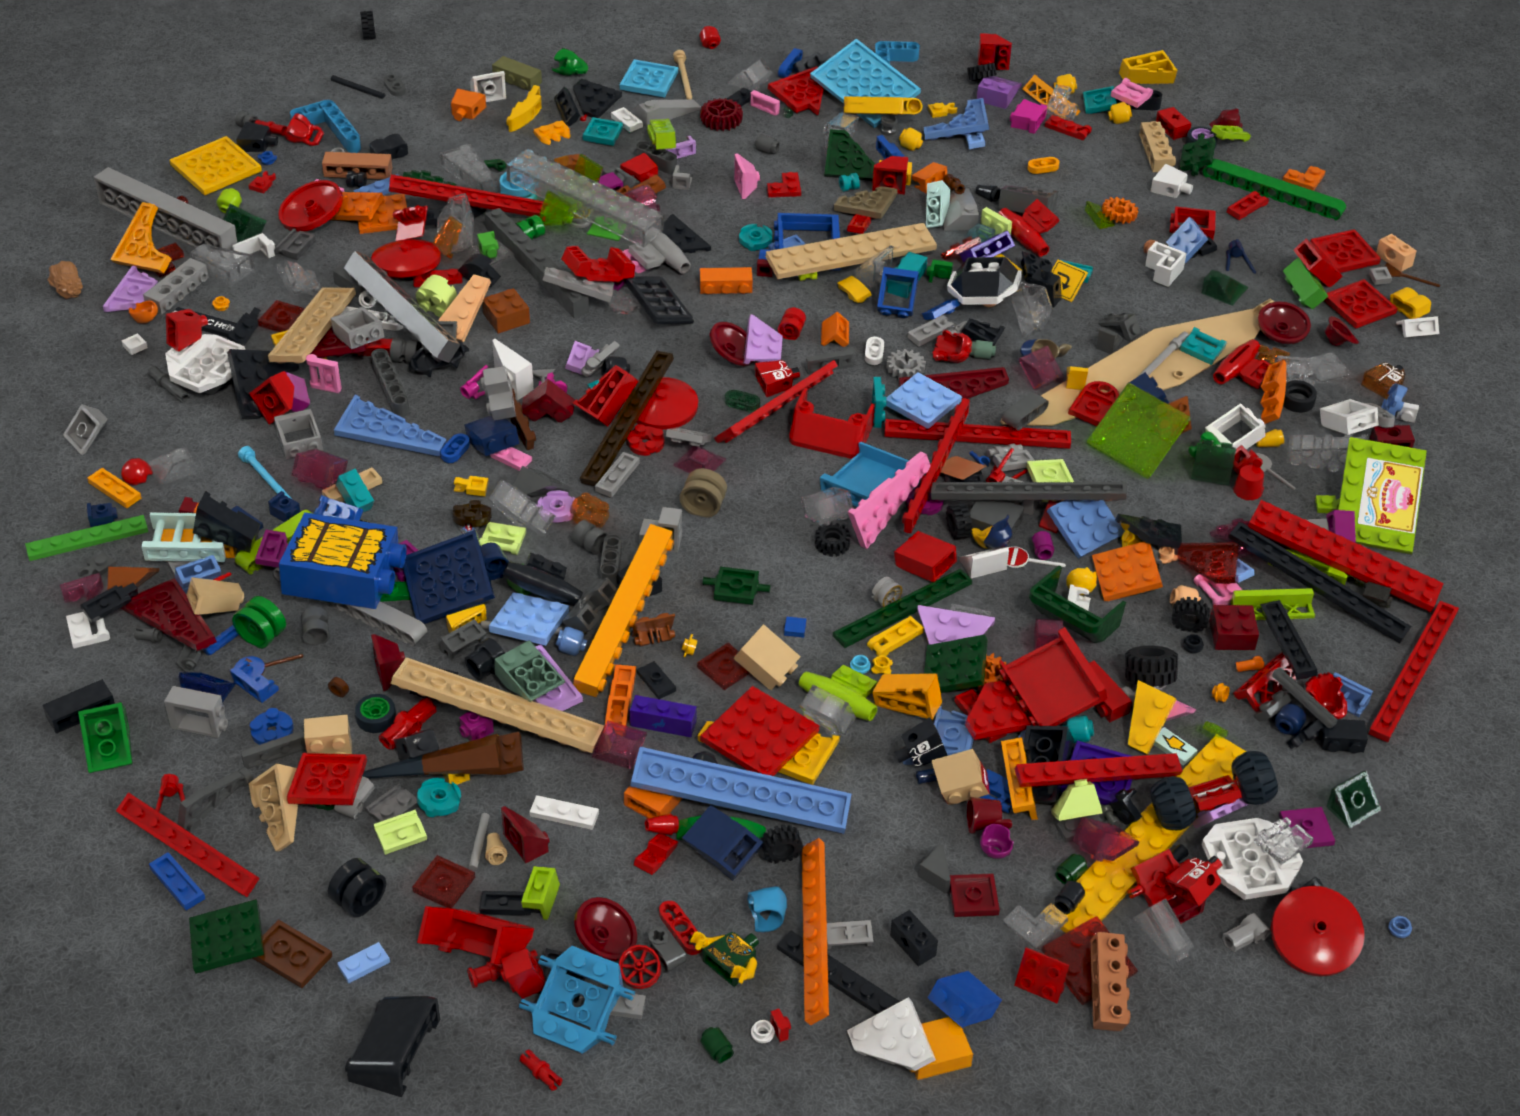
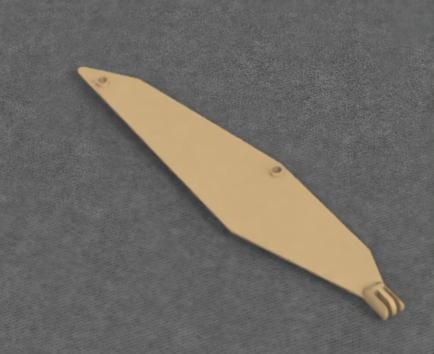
[1000,298,1275,426]

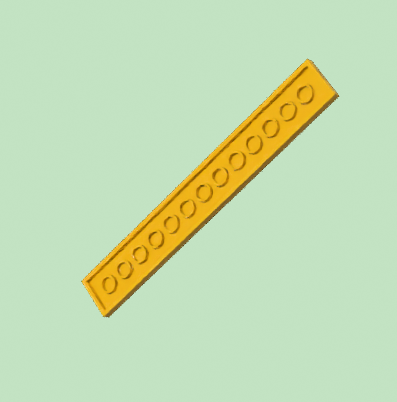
[1044,734,1247,943]

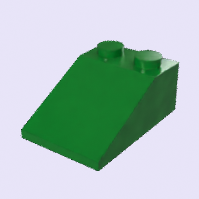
[78,702,133,773]

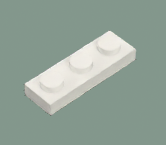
[530,795,599,830]

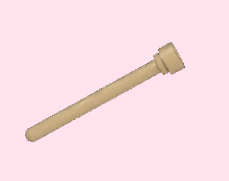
[673,50,692,100]

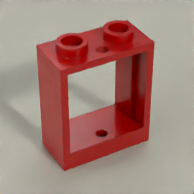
[1169,206,1216,240]

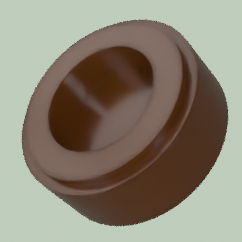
[328,677,349,697]

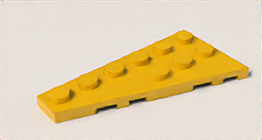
[698,721,840,785]

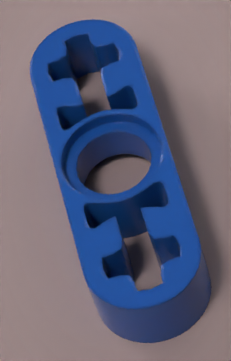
[778,48,803,78]

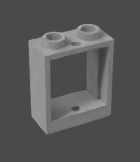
[330,307,385,349]
[274,409,323,459]
[164,686,228,738]

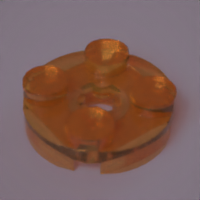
[570,493,609,528]

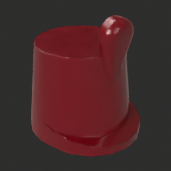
[966,797,1013,834]

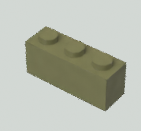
[492,56,542,91]

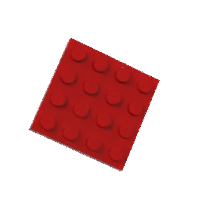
[700,686,820,776]

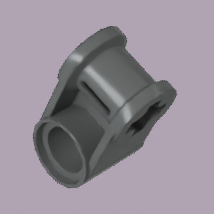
[648,927,687,973]

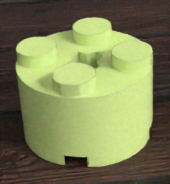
[416,275,457,317]

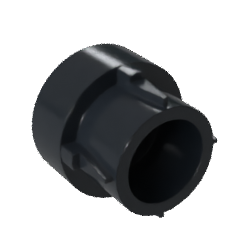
[465,638,505,680]

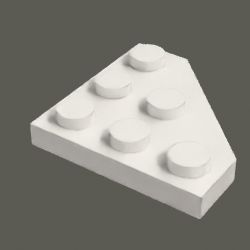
[847,997,936,1071]

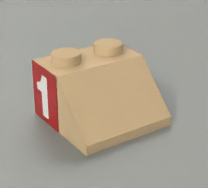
[932,749,990,805]

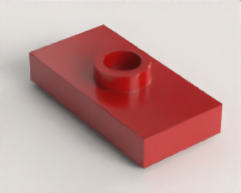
[847,214,872,234]

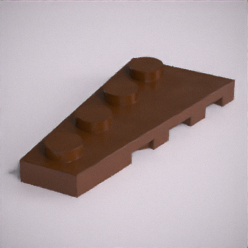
[510,388,536,450]

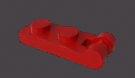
[1045,115,1092,141]
[1226,191,1269,220]
[413,269,463,287]

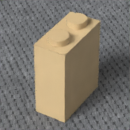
[734,624,801,690]

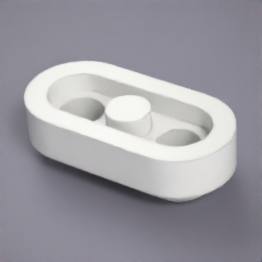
[865,337,884,365]

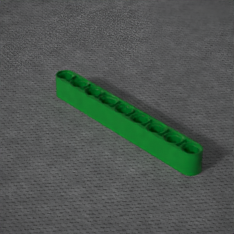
[1203,159,1346,220]

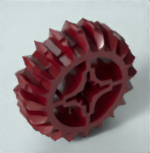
[700,98,743,132]

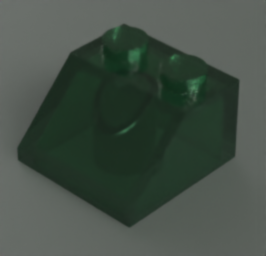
[223,203,267,243]

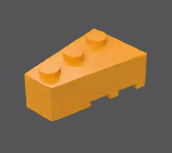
[873,674,942,720]

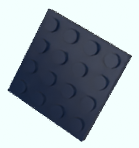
[403,530,495,624]

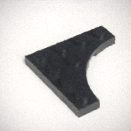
[227,349,299,419]

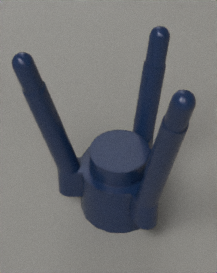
[1226,239,1256,274]

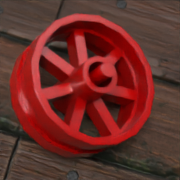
[619,945,661,989]

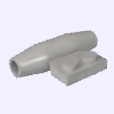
[628,227,691,274]

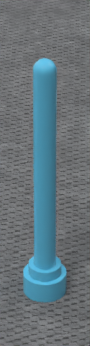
[238,446,292,499]

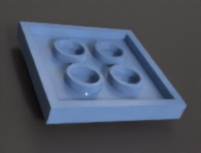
[1047,500,1124,559]

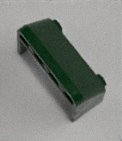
[1029,566,1126,643]

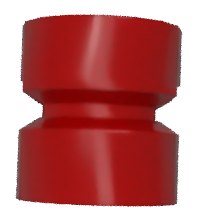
[778,307,806,340]

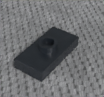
[637,661,676,699]

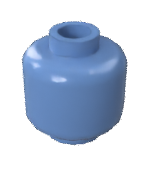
[556,627,587,656]

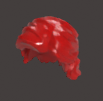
[932,330,972,363]
[1305,672,1347,719]

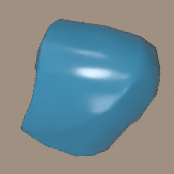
[747,886,787,932]

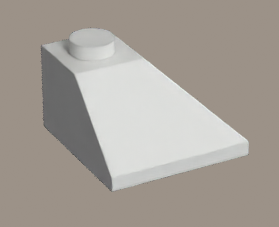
[470,71,506,102]

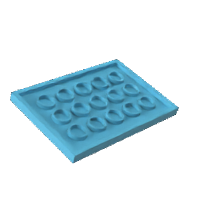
[810,39,921,128]

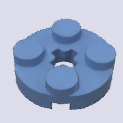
[1381,383,1407,416]

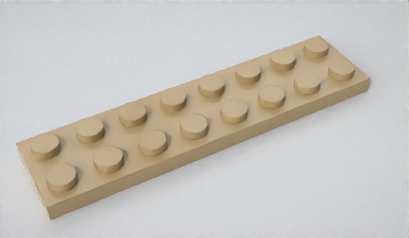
[268,287,356,364]

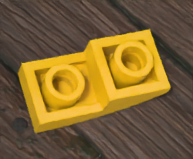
[837,276,872,303]

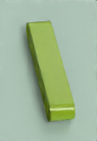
[235,510,313,575]

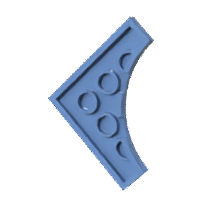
[924,98,989,140]

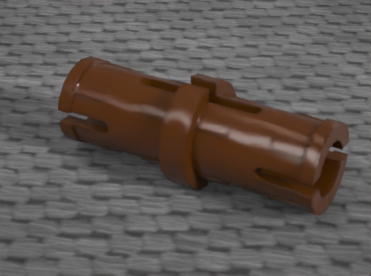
[943,174,965,194]

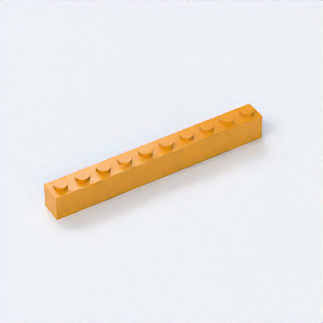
[573,524,674,697]

